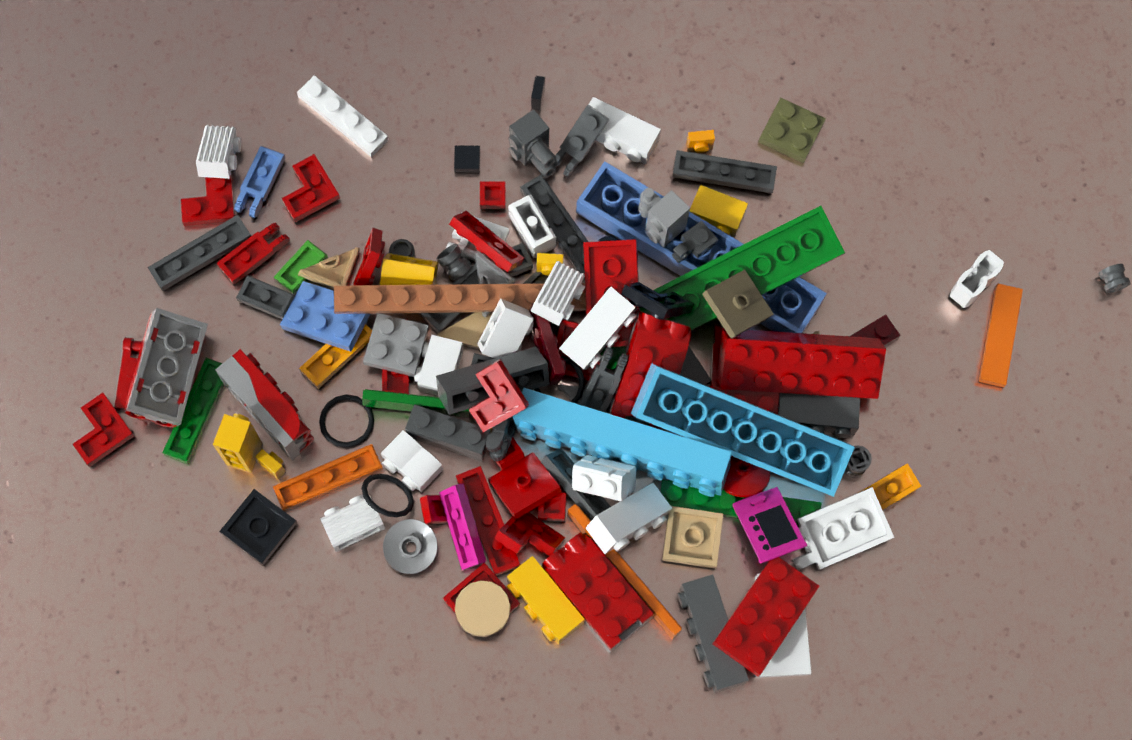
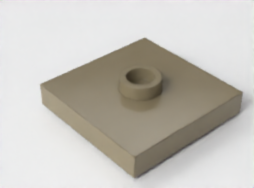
[702,270,774,339]

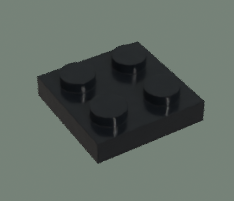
[219,489,298,565]

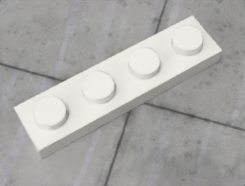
[297,75,389,158]

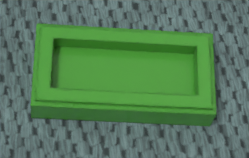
[274,240,328,295]

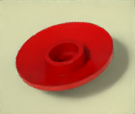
[723,456,770,497]

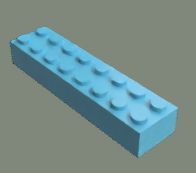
[631,363,855,497]
[513,388,732,497]

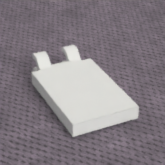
[792,487,894,570]
[755,573,811,678]

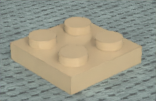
[662,506,723,569]

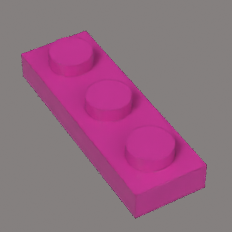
[439,483,487,570]

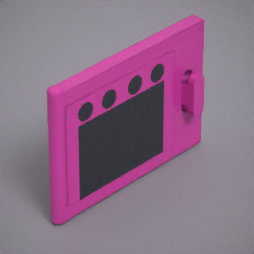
[732,487,807,564]

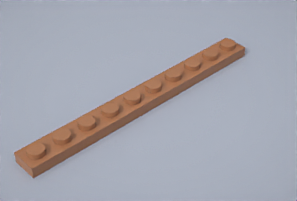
[334,283,586,314]

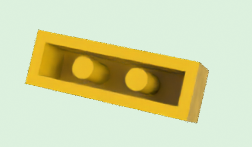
[213,413,263,473]
[506,556,585,644]

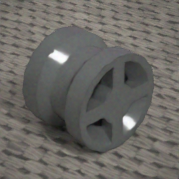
[1098,264,1131,293]

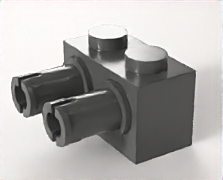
[508,109,556,178]

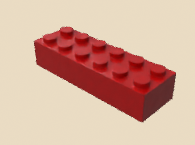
[717,328,886,399]

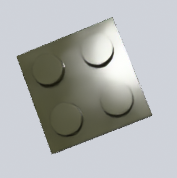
[758,97,826,163]

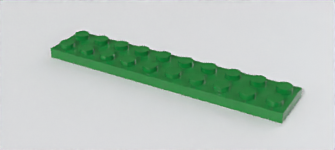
[600,206,845,370]

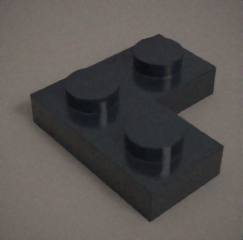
[621,282,694,320]

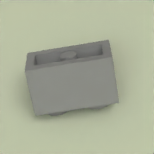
[638,188,690,248]

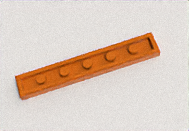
[567,504,682,640]

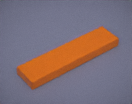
[978,283,1023,388]
[272,444,383,512]

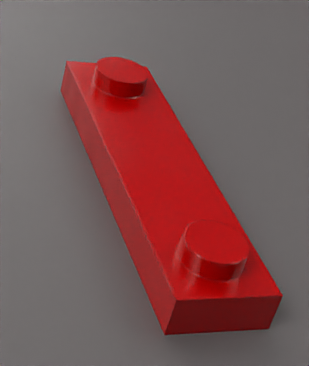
[456,466,520,576]

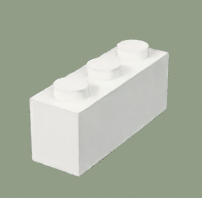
[589,97,661,164]
[559,287,638,370]
[586,483,672,554]

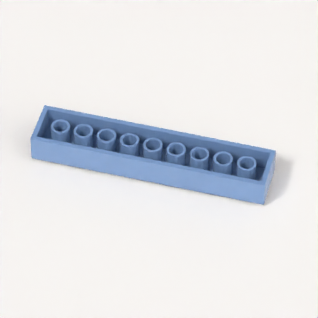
[576,161,827,333]

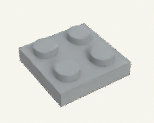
[363,313,429,377]

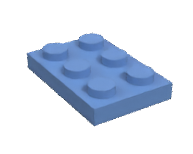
[280,281,370,352]

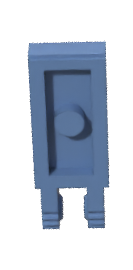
[234,146,285,218]

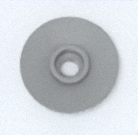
[383,519,438,574]

